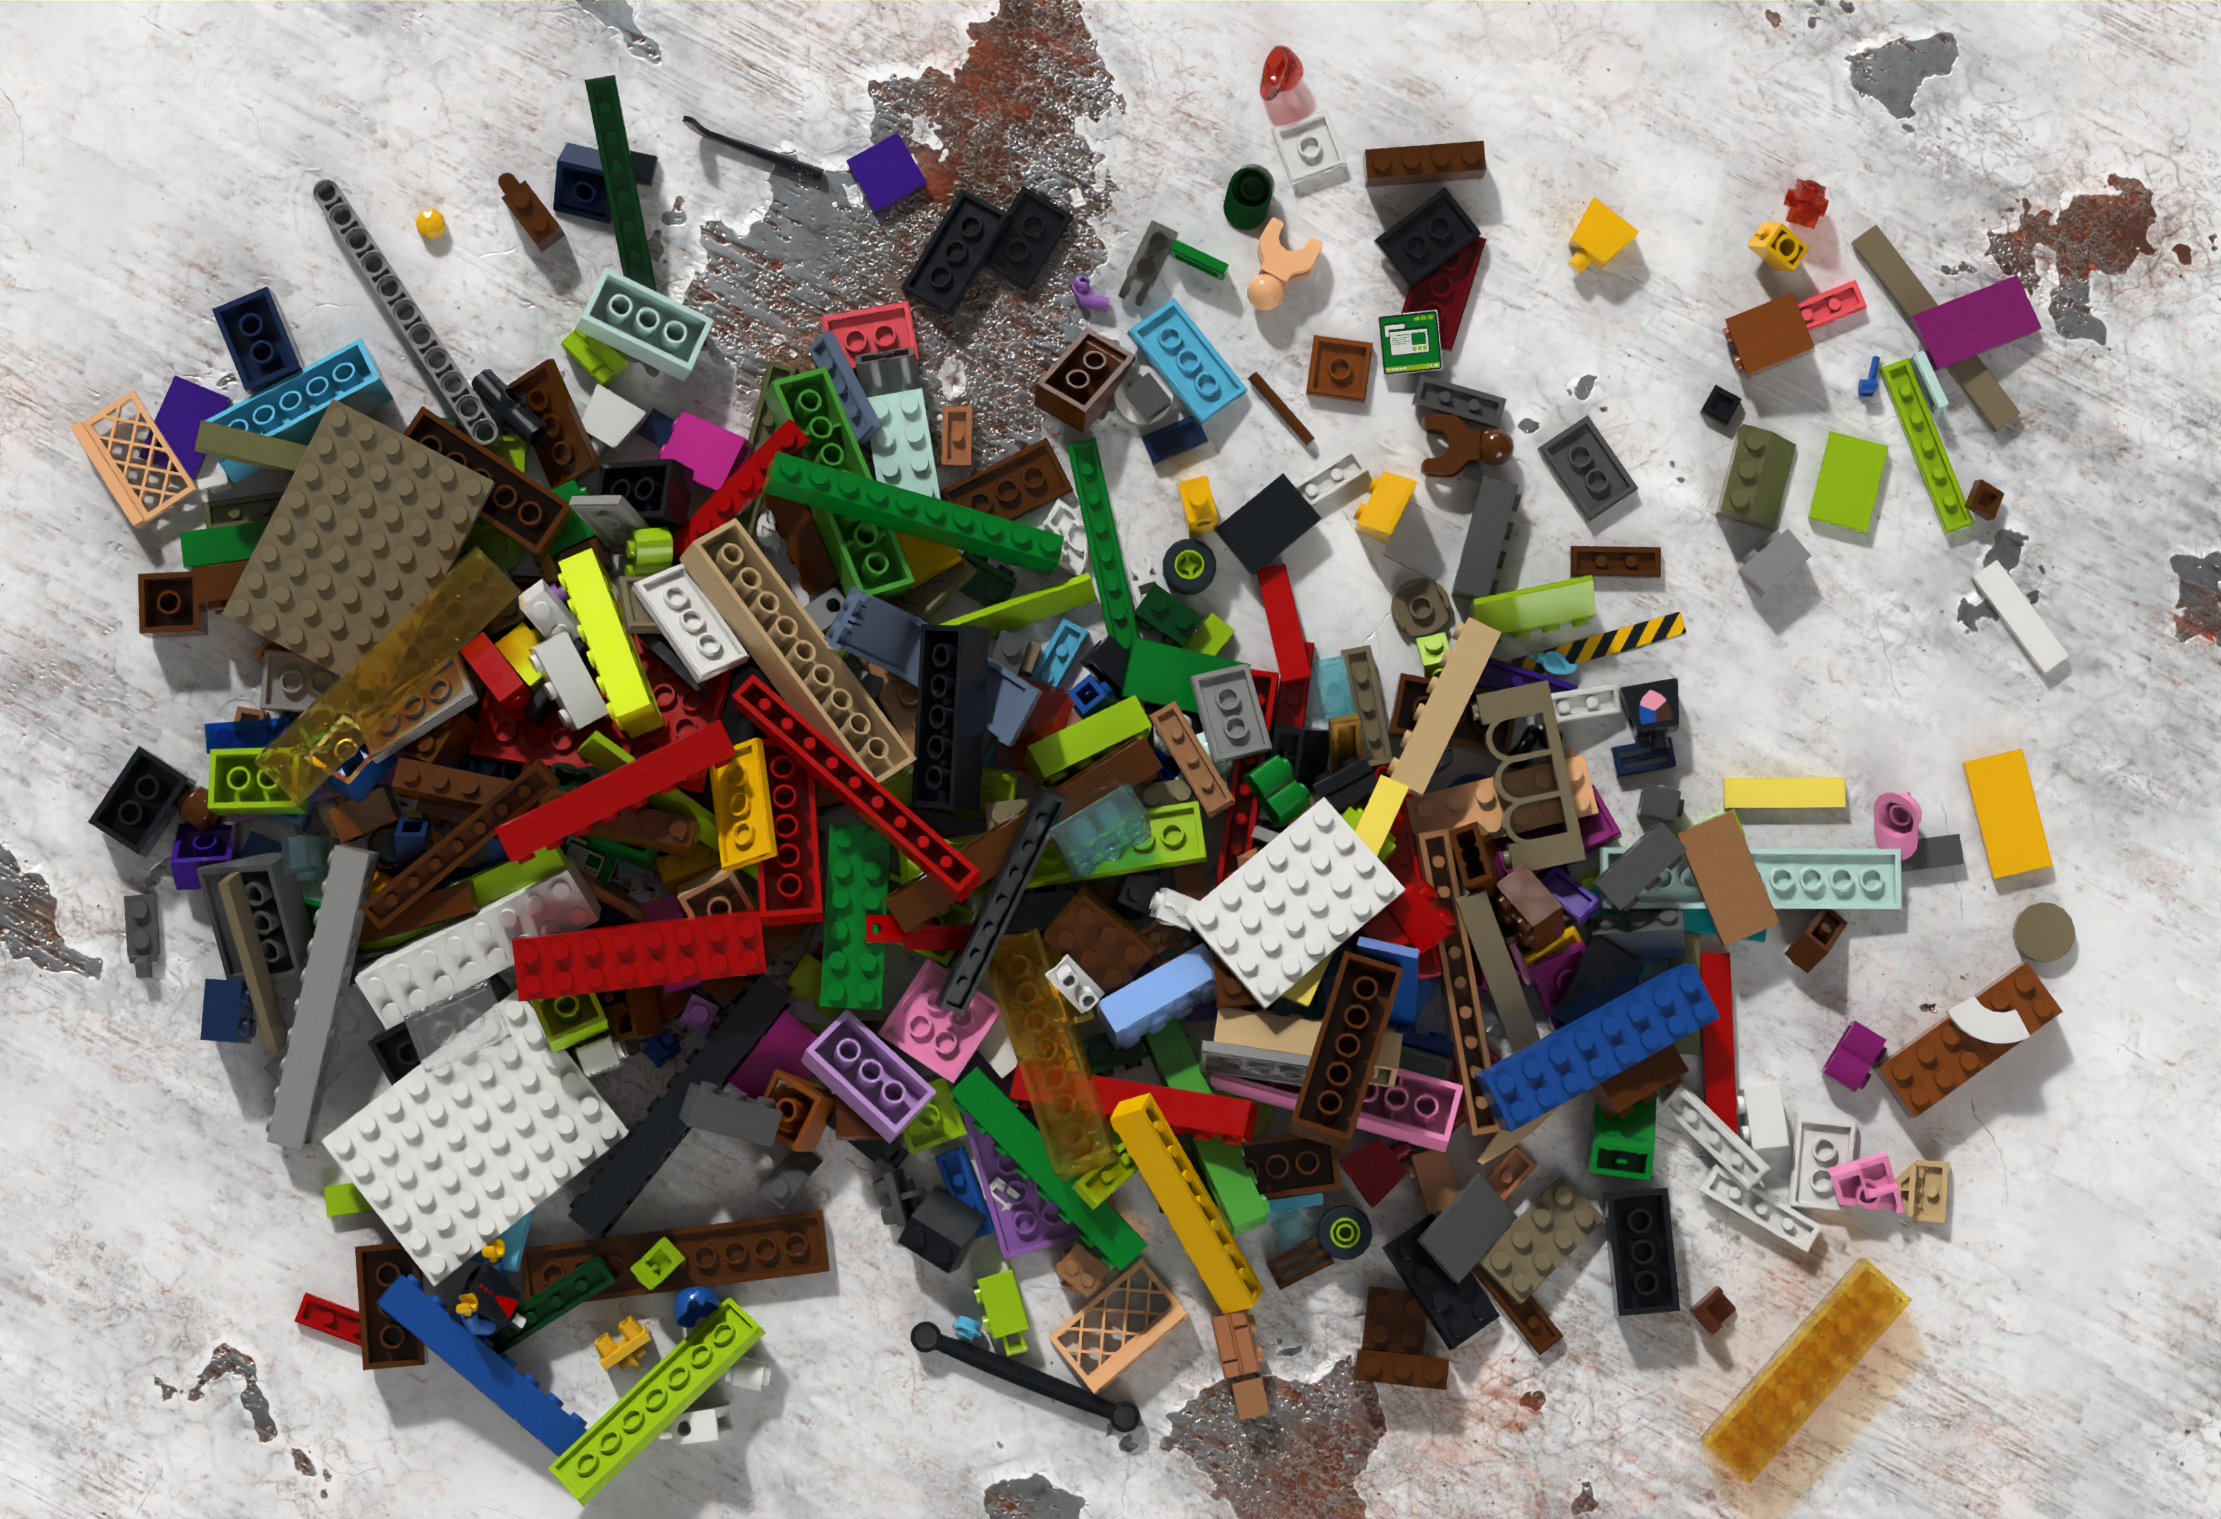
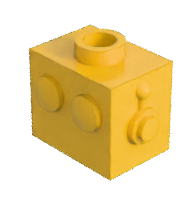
[1747,222,1810,272]

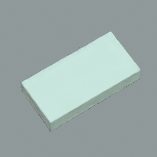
[1909,350,1949,414]

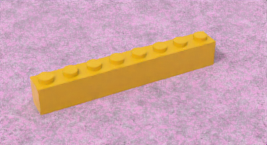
[1110,1093,1263,1315]

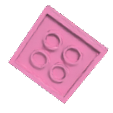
[878,958,1005,1085]

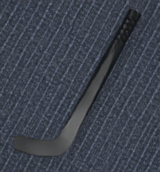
[682,116,824,180]

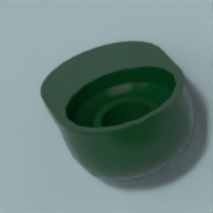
[1223,164,1275,230]

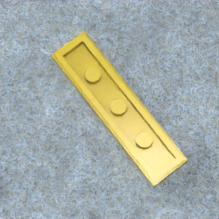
[1723,777,1846,809]

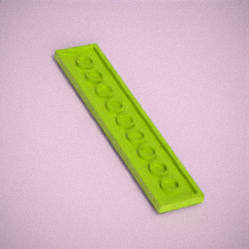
[898,801,1207,897]

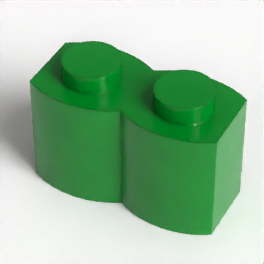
[1243,755,1311,827]

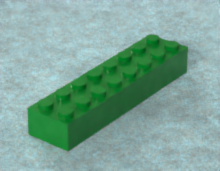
[950,1066,1148,1271]

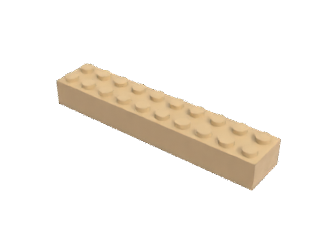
[679,518,917,786]

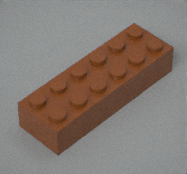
[1873,962,2063,1118]

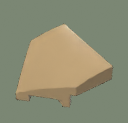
[1895,1160,1950,1223]

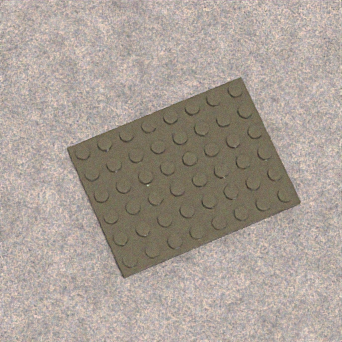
[221,398,496,698]

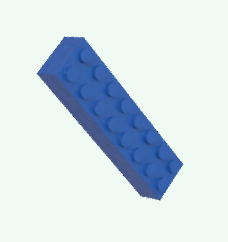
[1474,962,1720,1132]

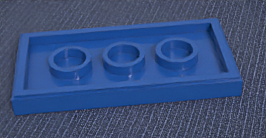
[1356,936,1420,1028]

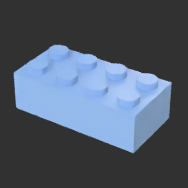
[1097,943,1215,1050]

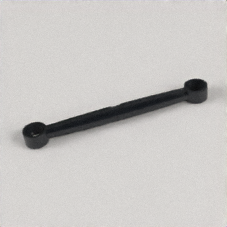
[910,1321,1140,1432]

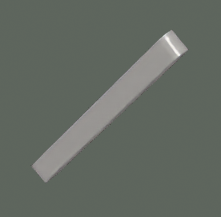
[313,179,503,452]

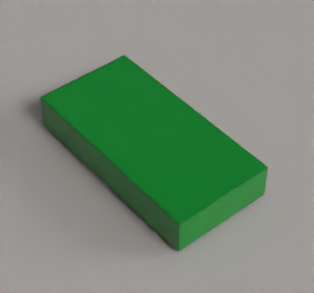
[1170,239,1229,281]

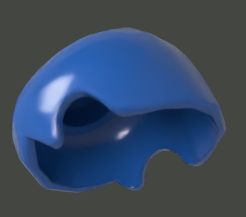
[673,1286,720,1328]

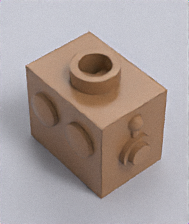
[1054,1242,1110,1298]

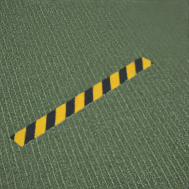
[1475,612,1686,690]

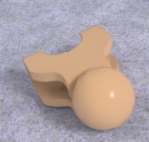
[1247,217,1323,311]

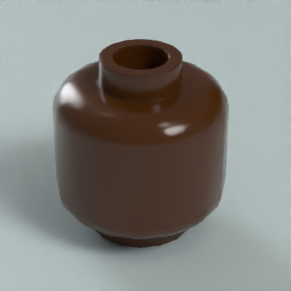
[177,786,223,830]

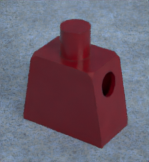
[1338,1138,1414,1208]

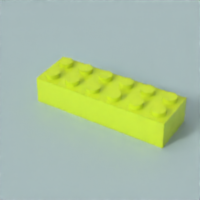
[558,548,665,739]

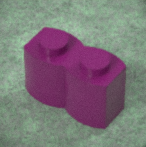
[1821,1021,1887,1092]

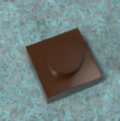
[1964,479,2004,521]

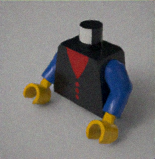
[449,1239,526,1337]

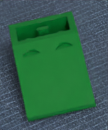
[1585,1090,1657,1181]

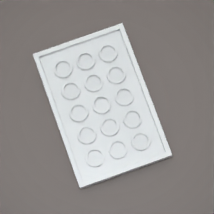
[1184,797,1405,1010]

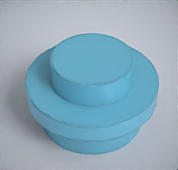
[952,1316,982,1342]

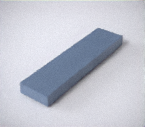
[808,331,882,445]

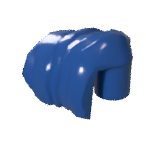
[641,1031,681,1068]

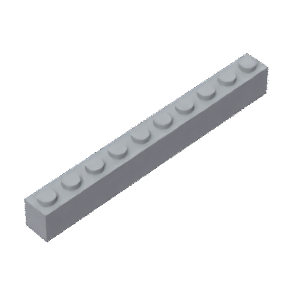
[266,844,379,1151]

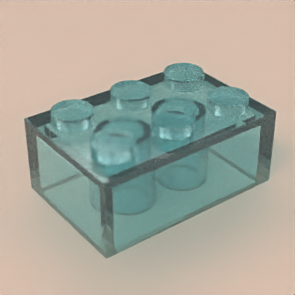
[1049,783,1152,880]

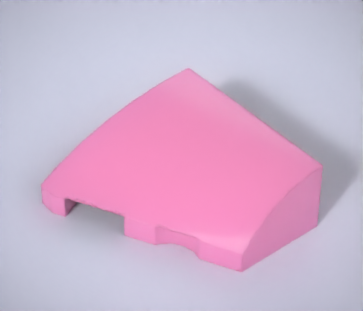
[1827,1151,1905,1214]

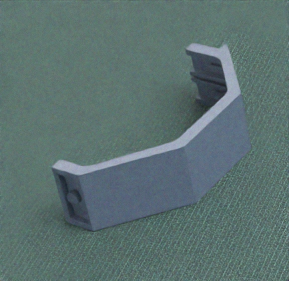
[824,586,1043,746]

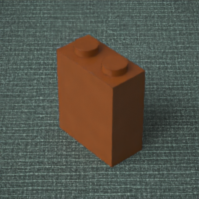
[1722,292,1815,378]

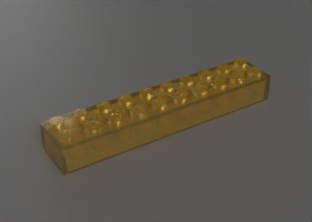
[254,545,521,806]

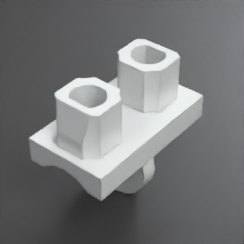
[1045,954,1105,1014]

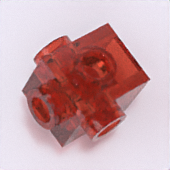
[1783,179,1829,229]

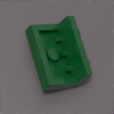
[1134,583,1204,648]

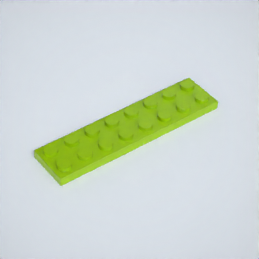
[548,1297,766,1507]

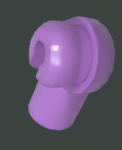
[1072,275,1110,312]

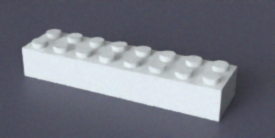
[355,858,602,1030]

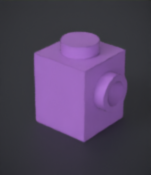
[679,991,723,1034]

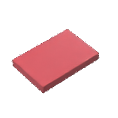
[821,301,919,372]

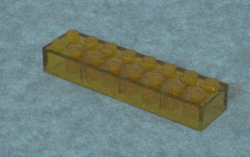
[987,928,1121,1182]
[1698,1258,1912,1484]

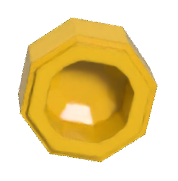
[415,208,446,240]

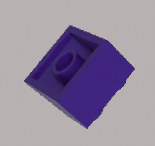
[170,821,241,890]

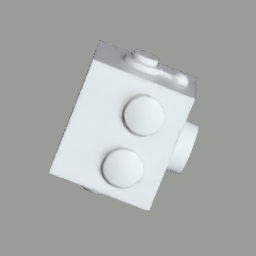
[1149,888,1200,931]

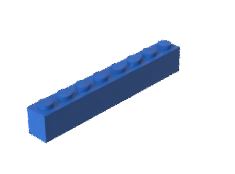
[375,1274,588,1457]

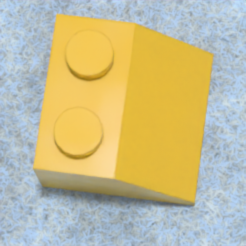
[1353,471,1418,545]

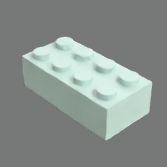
[575,267,714,382]
[868,388,942,500]

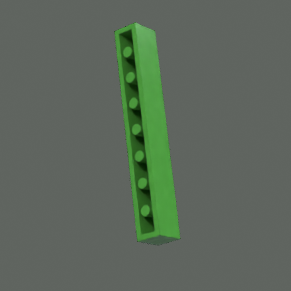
[1140,1017,1270,1237]

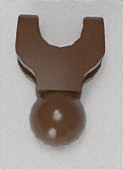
[1421,414,1514,478]

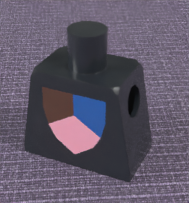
[1619,678,1679,752]

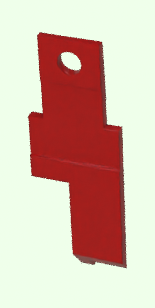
[865,915,973,951]

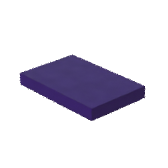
[139,376,231,481]

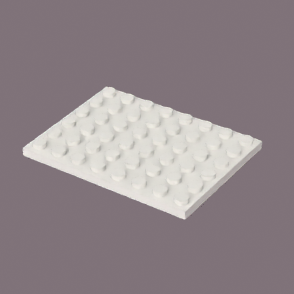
[321,989,629,1286]

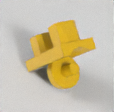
[594,1316,651,1371]

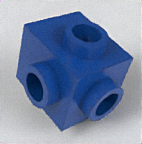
[1068,674,1117,720]

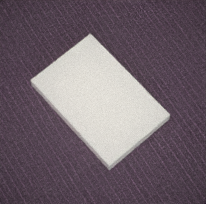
[1787,1116,1857,1213]

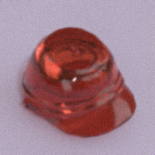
[1260,45,1304,101]

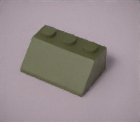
[1715,424,1796,531]

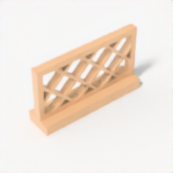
[70,390,198,530]
[1049,1258,1190,1395]

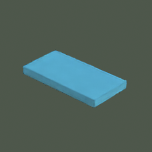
[1127,298,1248,426]

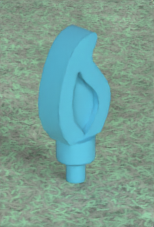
[1529,651,1577,675]

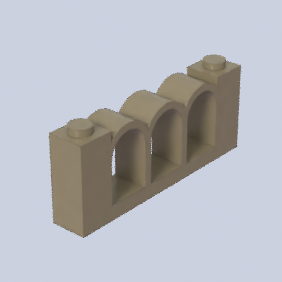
[1470,680,1586,872]

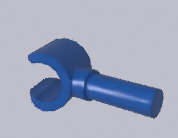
[1858,356,1880,397]

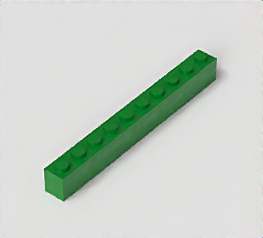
[763,452,1064,576]

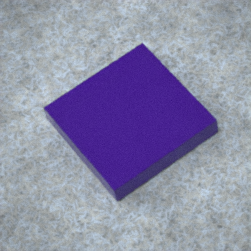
[846,132,927,213]

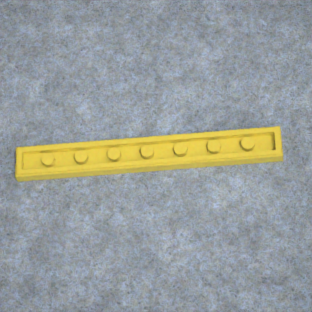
[1282,775,1409,1008]

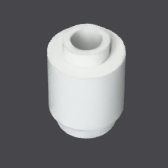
[725,1356,772,1392]

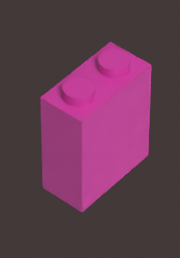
[658,411,753,493]

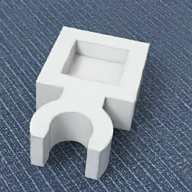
[1129,555,1164,607]

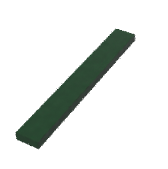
[585,75,657,292]

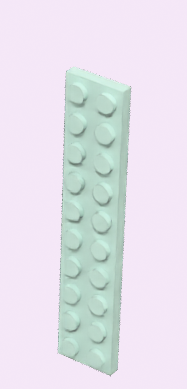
[1600,847,1902,910]

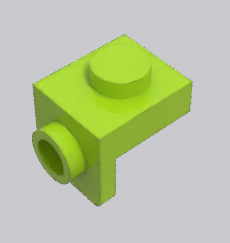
[1416,632,1451,679]
[630,1236,686,1290]

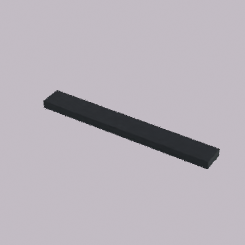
[935,785,1069,1016]

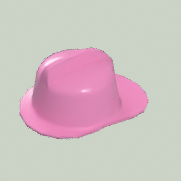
[1874,791,1922,860]

